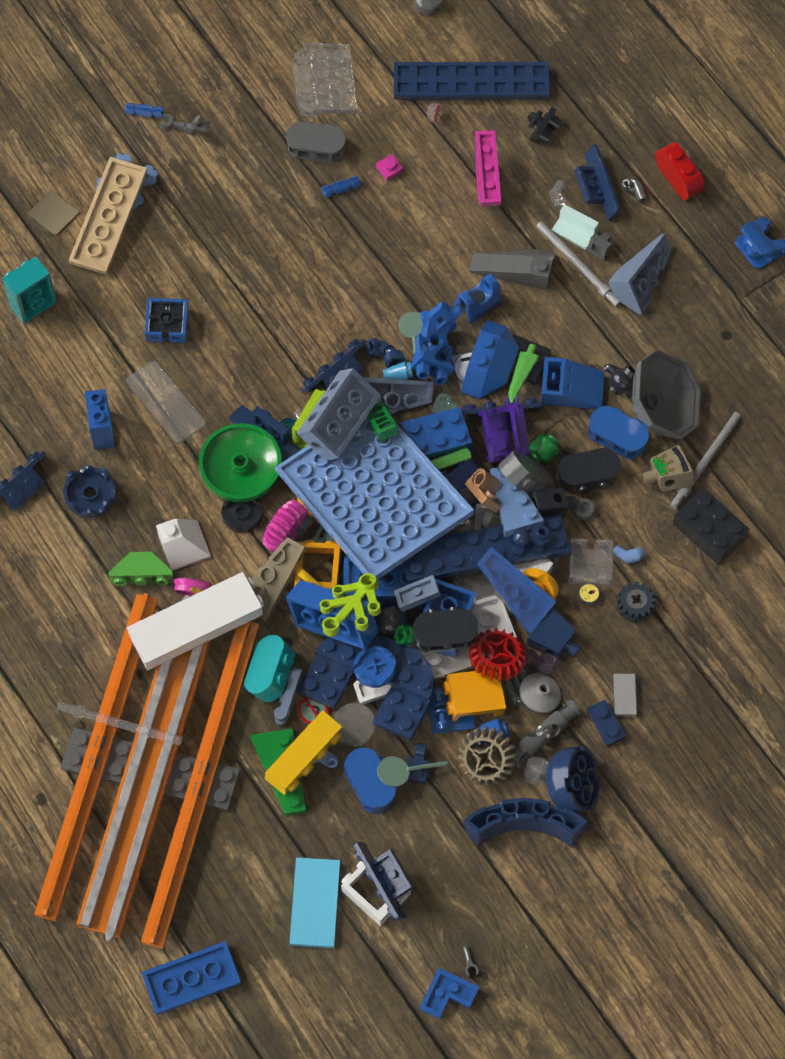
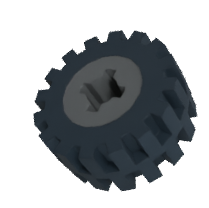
[617,582,656,623]

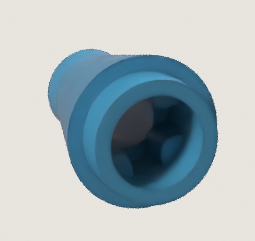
[383,361,414,380]

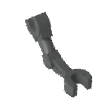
[160,113,210,134]

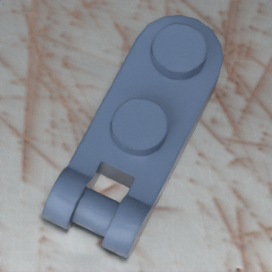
[274,667,303,726]

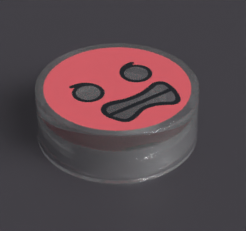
[427,102,441,123]

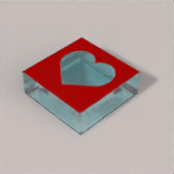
[297,516,316,541]

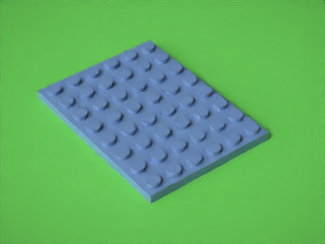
[275,402,474,579]

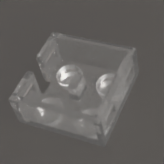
[569,539,613,586]

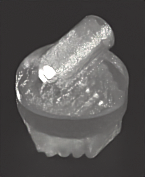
[524,757,549,787]

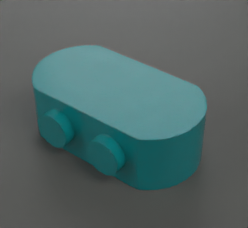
[244,635,296,702]

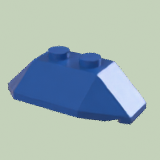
[461,320,519,399]

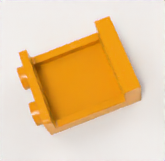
[443,671,506,721]

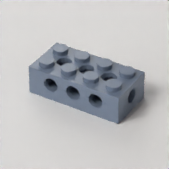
[297,368,381,460]

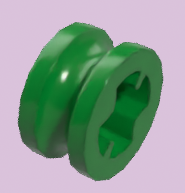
[395,625,414,645]

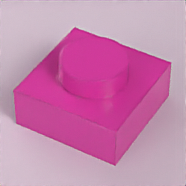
[376,154,403,181]

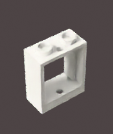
[341,855,411,927]

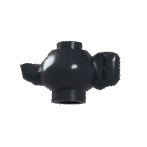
[603,363,635,402]

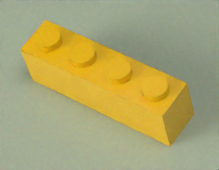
[265,710,342,796]

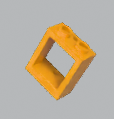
[294,540,342,592]

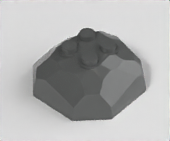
[632,349,701,439]

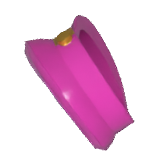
[174,577,212,597]

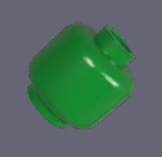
[529,433,560,464]

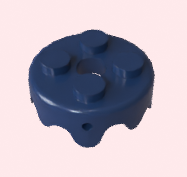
[63,465,116,518]

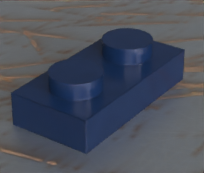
[586,699,626,747]

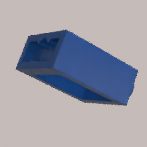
[85,389,115,450]

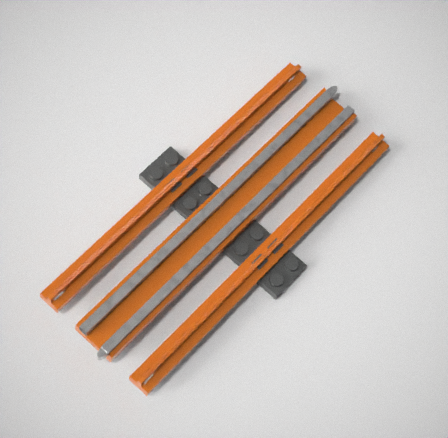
[34,593,260,949]

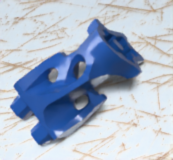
[411,301,463,386]

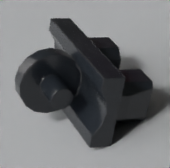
[527,106,562,145]

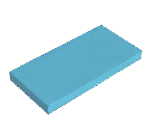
[289,858,340,948]

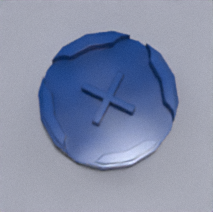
[354,646,397,688]

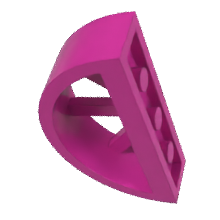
[475,130,501,207]

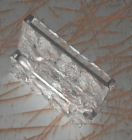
[292,43,357,118]

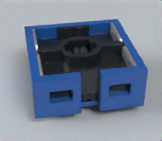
[145,298,189,343]

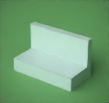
[551,204,599,250]

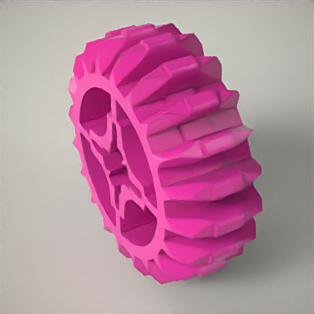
[263,500,309,552]

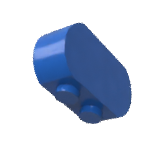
[588,406,649,460]
[344,748,396,814]

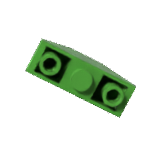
[109,552,174,586]

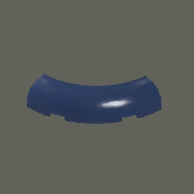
[463,798,588,847]

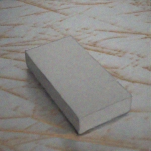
[613,674,637,717]

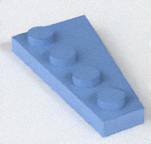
[490,467,544,537]

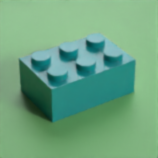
[2,256,57,324]

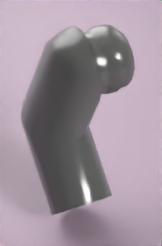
[622,178,647,203]

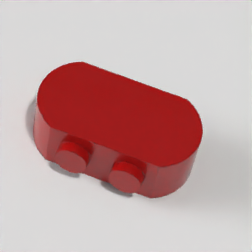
[655,142,705,200]

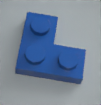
[420,968,479,1019]

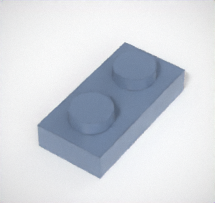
[394,575,441,612]

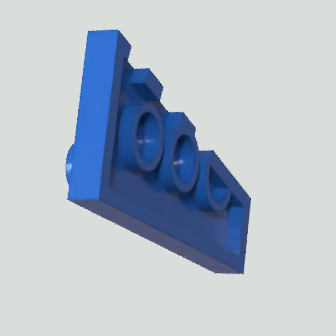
[477,547,556,635]

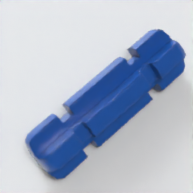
[125,103,164,118]
[322,176,360,197]

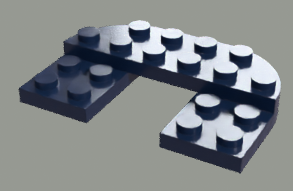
[297,634,435,741]

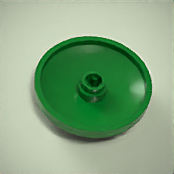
[199,423,282,502]

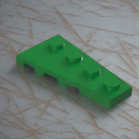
[250,728,306,816]

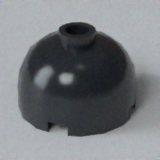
[374,605,411,641]

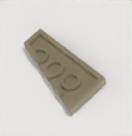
[251,537,307,622]

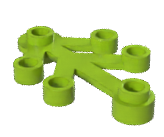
[319,573,381,637]

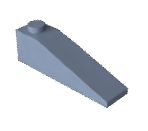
[609,234,671,314]
[363,377,433,414]

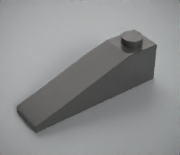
[469,249,556,289]

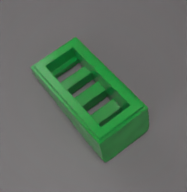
[367,402,399,442]

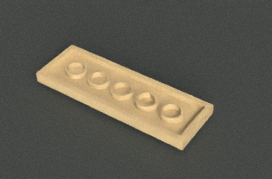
[68,157,148,275]

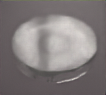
[334,703,376,746]

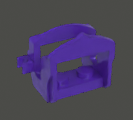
[478,395,530,463]

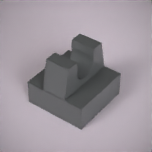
[587,232,611,260]

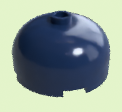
[546,746,600,813]

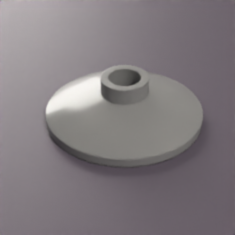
[520,673,561,713]

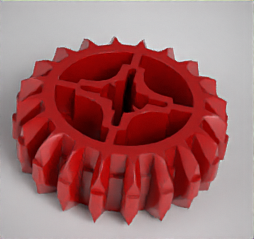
[469,627,527,683]

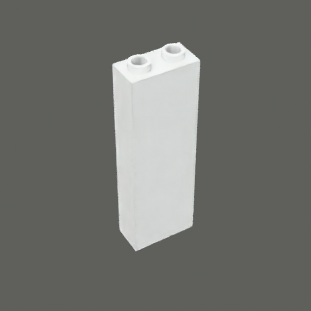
[127,572,264,671]

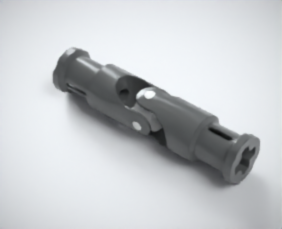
[511,699,582,769]

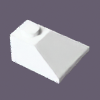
[156,519,211,571]

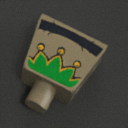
[642,445,695,492]

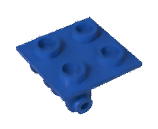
[429,687,475,734]

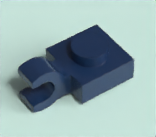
[407,743,429,784]

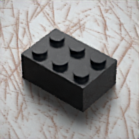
[673,488,750,565]

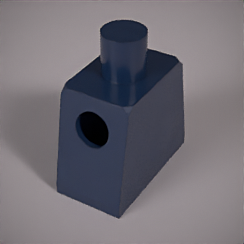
[527,608,581,659]

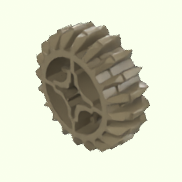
[458,727,517,786]

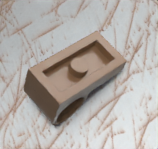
[465,469,501,513]

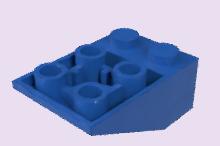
[541,357,604,409]

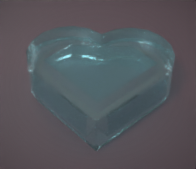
[432,394,457,414]

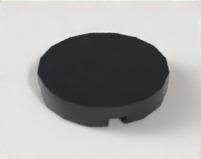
[221,499,263,533]

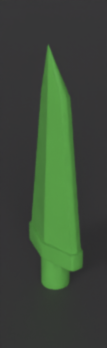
[508,344,539,403]

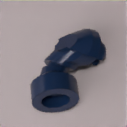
[366,338,405,368]

